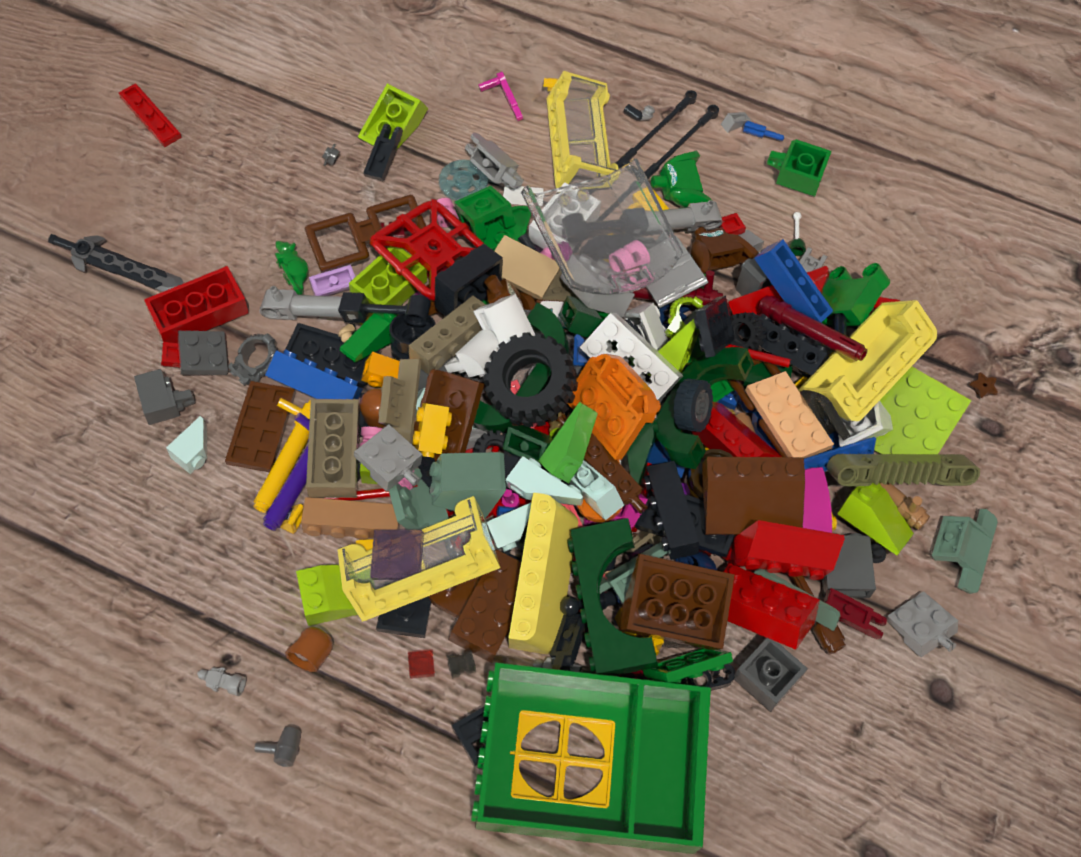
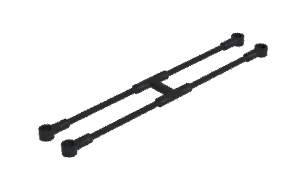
[572,90,719,254]

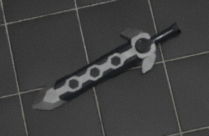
[48,234,184,292]

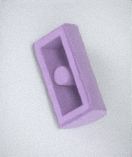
[309,265,355,296]

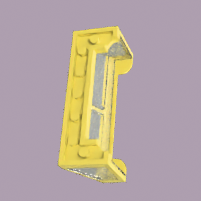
[546,71,620,190]
[338,496,500,622]

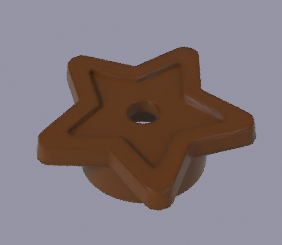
[969,372,998,398]

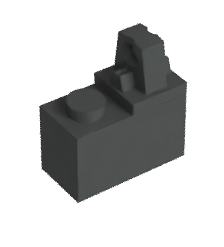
[134,369,195,425]

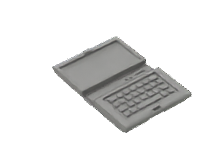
[637,235,708,308]

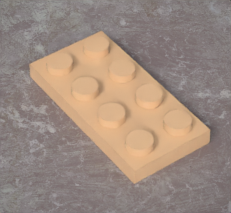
[745,371,834,459]

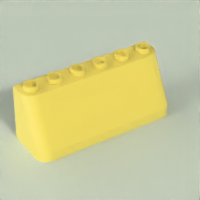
[798,300,937,421]
[509,492,578,654]

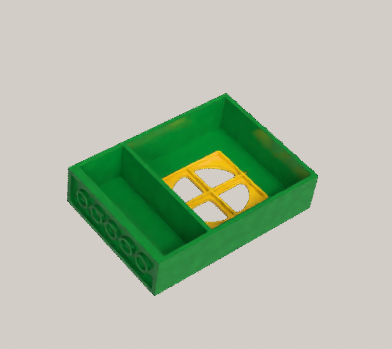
[471,663,711,854]

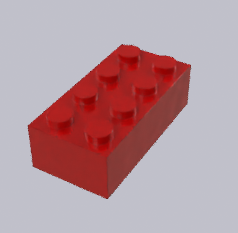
[144,266,249,343]
[723,564,820,650]

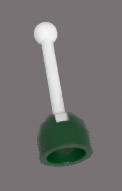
[789,212,806,256]

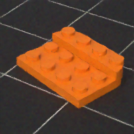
[567,354,661,460]

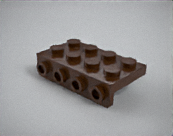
[413,369,484,462]

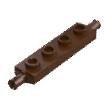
[557,414,647,514]

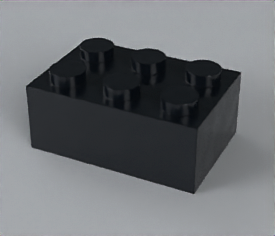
[435,244,503,316]

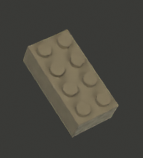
[306,399,360,498]

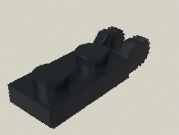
[363,124,403,181]

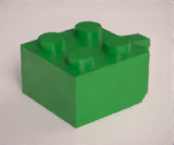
[767,139,832,197]

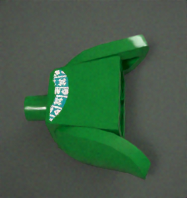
[651,150,713,208]

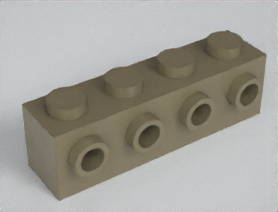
[409,296,486,375]

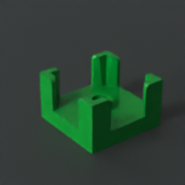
[454,186,515,240]

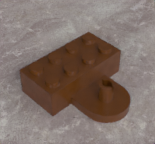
[428,549,521,663]

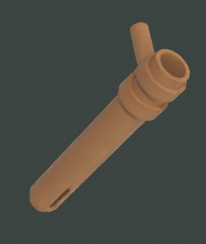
[879,482,930,530]

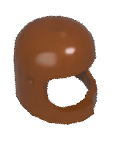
[359,389,387,428]
[285,626,333,672]

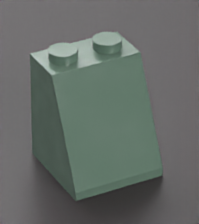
[429,452,506,519]

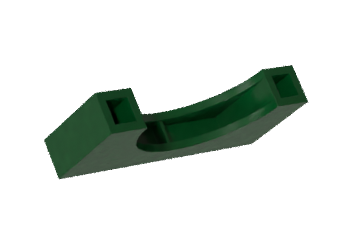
[568,518,658,676]

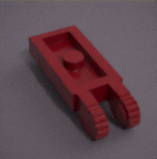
[823,588,887,639]

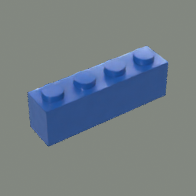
[754,239,833,322]
[265,349,363,399]

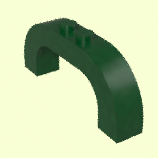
[473,302,569,433]
[656,347,754,469]

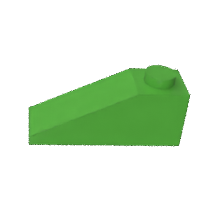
[538,402,598,483]

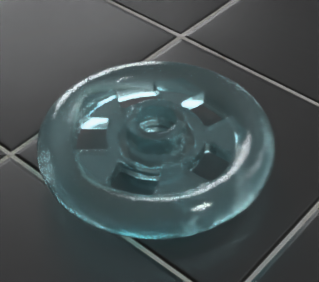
[438,160,488,200]

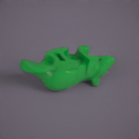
[275,241,309,295]

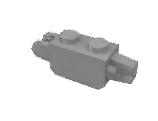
[465,133,524,188]

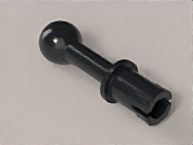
[560,590,618,616]

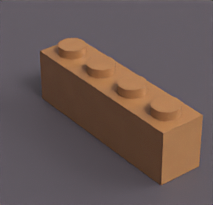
[301,497,400,542]

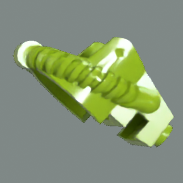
[664,296,705,338]

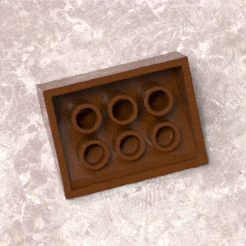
[702,457,805,535]
[619,554,734,650]

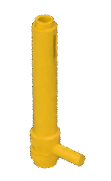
[253,398,311,513]

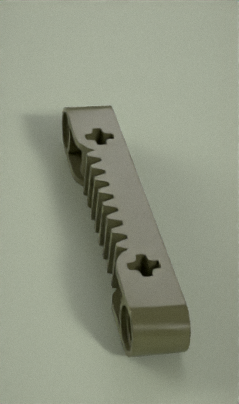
[827,454,980,486]

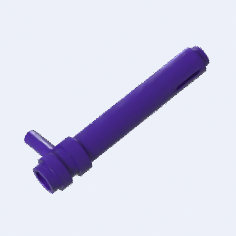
[263,412,310,531]

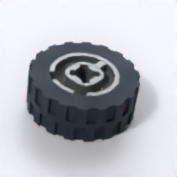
[674,378,713,432]

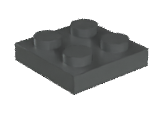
[178,331,228,375]

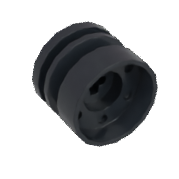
[389,314,436,361]

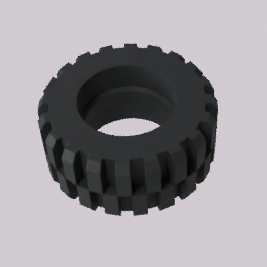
[484,332,578,427]

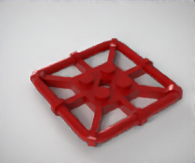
[370,199,486,301]

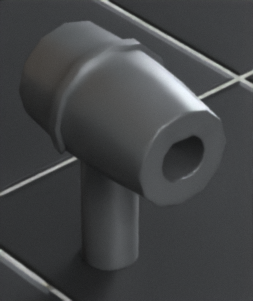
[255,727,301,767]

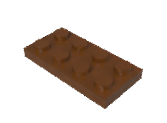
[225,381,296,472]

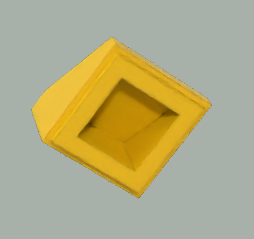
[280,504,303,534]

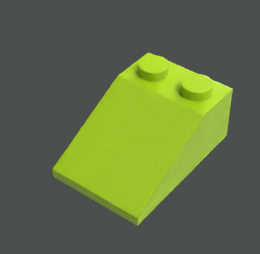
[358,83,428,150]
[647,319,700,376]
[838,483,914,556]
[296,565,376,626]

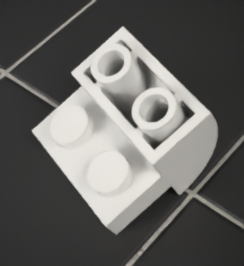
[474,294,535,343]
[444,330,500,377]

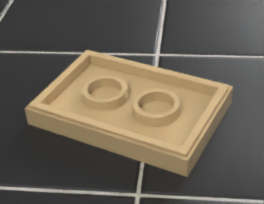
[495,235,562,300]

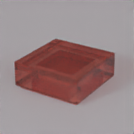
[408,650,435,679]

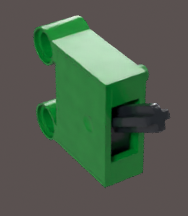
[821,263,890,335]

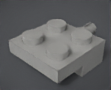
[354,424,423,492]
[887,591,958,658]

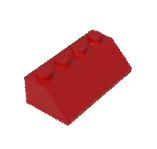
[690,402,782,457]
[734,520,845,580]

